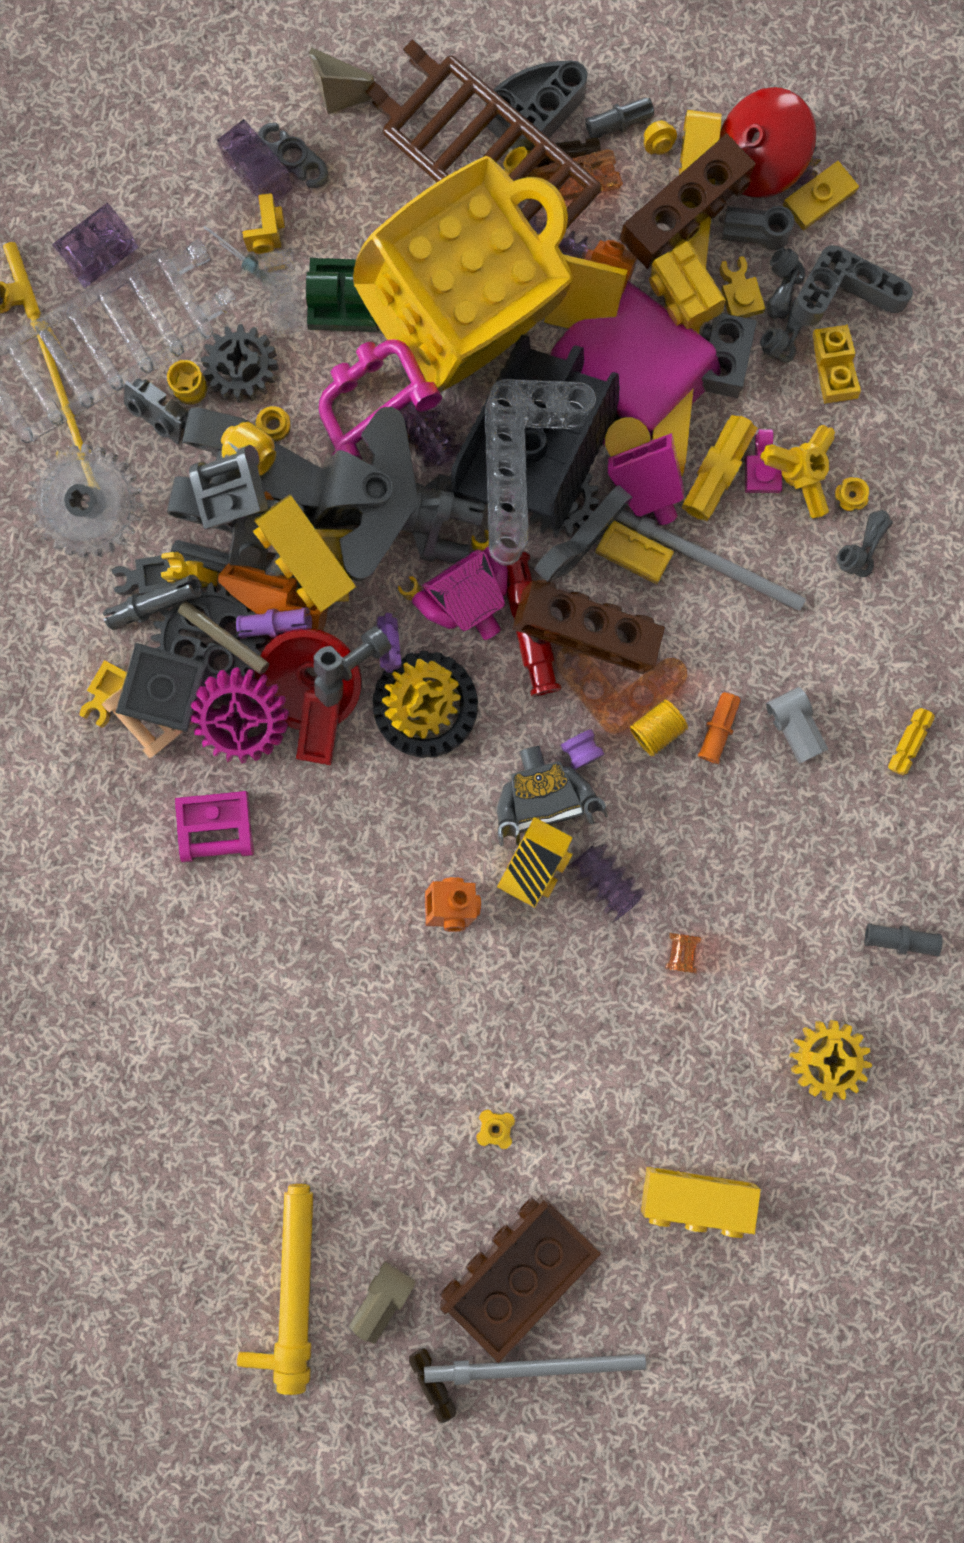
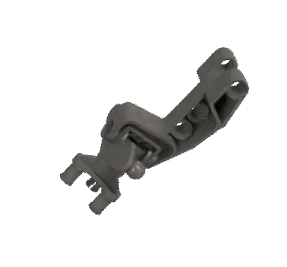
[167,407,485,581]

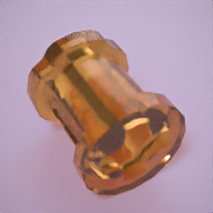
[665,933,702,973]

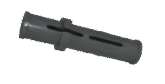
[103,575,203,630]

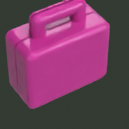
[550,281,721,446]

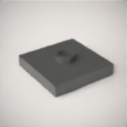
[115,642,207,732]

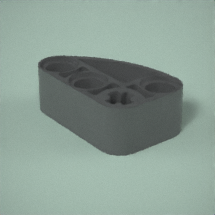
[485,60,588,151]

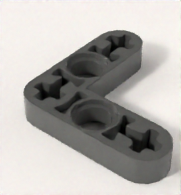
[791,245,913,326]
[534,485,633,582]

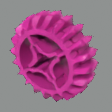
[191,667,289,764]

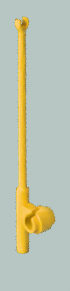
[0,242,101,490]

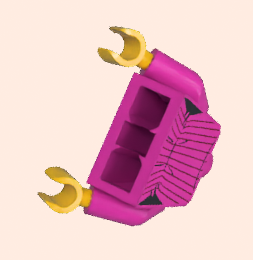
[398,530,508,640]

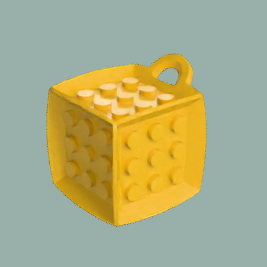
[353,156,573,392]

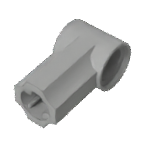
[766,687,828,764]

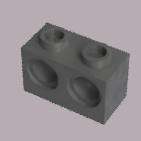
[702,313,757,398]

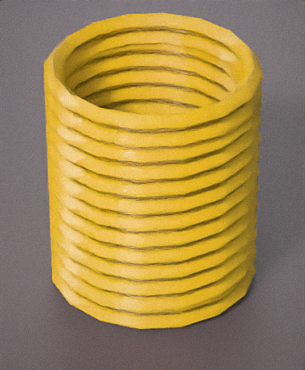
[630,699,688,756]

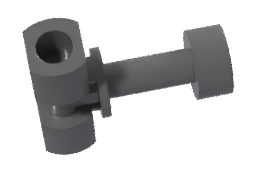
[314,626,391,707]

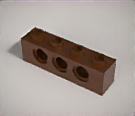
[619,133,756,270]
[512,580,665,674]

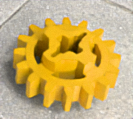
[382,659,461,739]
[789,1020,872,1101]

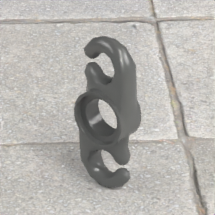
[257,123,329,188]

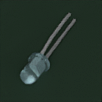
[204,226,266,278]

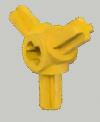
[760,425,835,519]

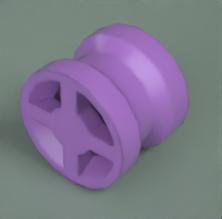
[560,729,605,770]

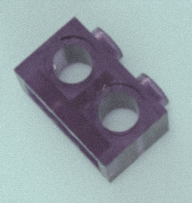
[217,119,292,202]
[52,202,139,289]

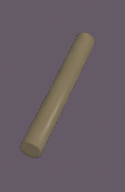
[178,601,269,675]

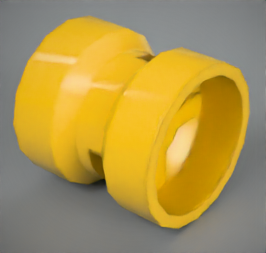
[167,360,208,405]

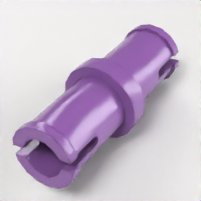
[236,607,312,639]

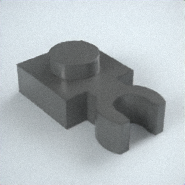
[112,555,171,596]

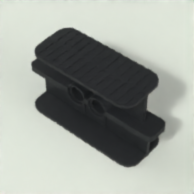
[451,334,620,530]

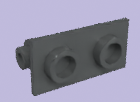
[124,378,189,445]

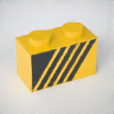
[497,817,573,908]

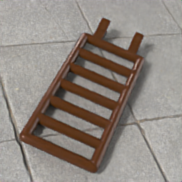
[365,39,602,228]

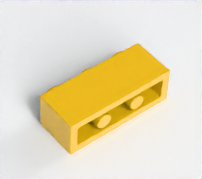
[253,494,356,612]
[641,1167,761,1238]

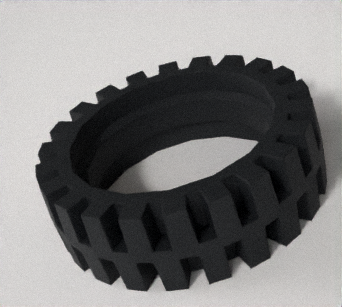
[373,651,478,758]

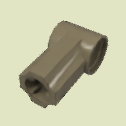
[349,1261,416,1344]

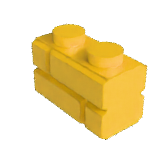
[649,241,725,330]

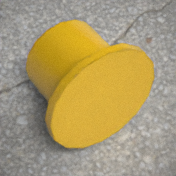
[605,417,650,457]

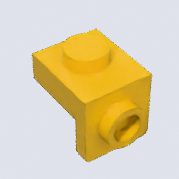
[242,193,285,254]

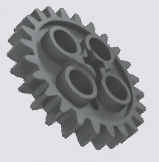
[151,582,268,697]

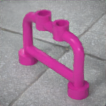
[318,339,442,460]

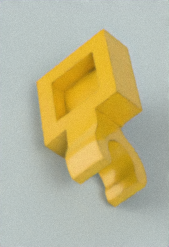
[161,552,218,588]

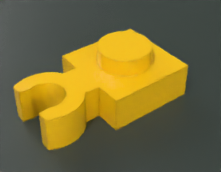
[720,256,766,318]
[79,660,126,728]

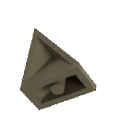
[309,48,374,114]

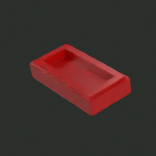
[296,689,341,765]

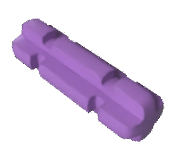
[377,613,401,673]

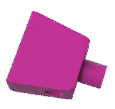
[608,433,684,525]

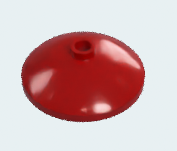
[719,87,816,198]
[255,628,362,730]

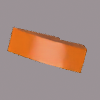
[218,563,328,631]

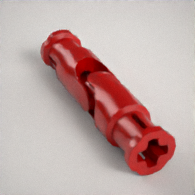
[502,552,562,697]

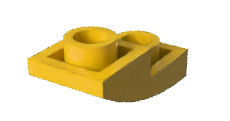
[813,324,861,404]

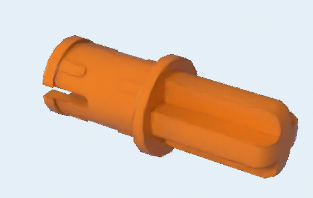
[698,692,741,764]

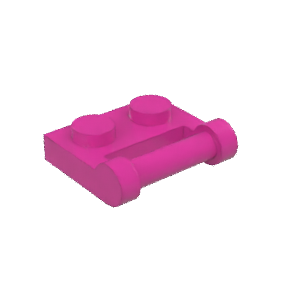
[175,791,254,862]

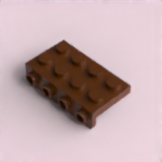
[440,1194,601,1363]

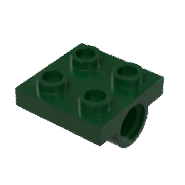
[306,258,377,332]

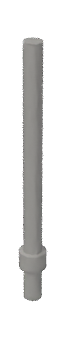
[615,509,806,611]
[424,1354,646,1385]

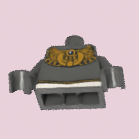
[497,746,608,846]

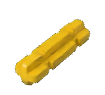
[888,708,935,775]

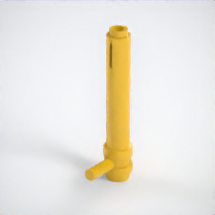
[237,1184,313,1395]

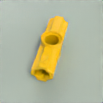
[681,415,758,521]

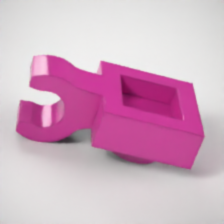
[745,429,782,493]

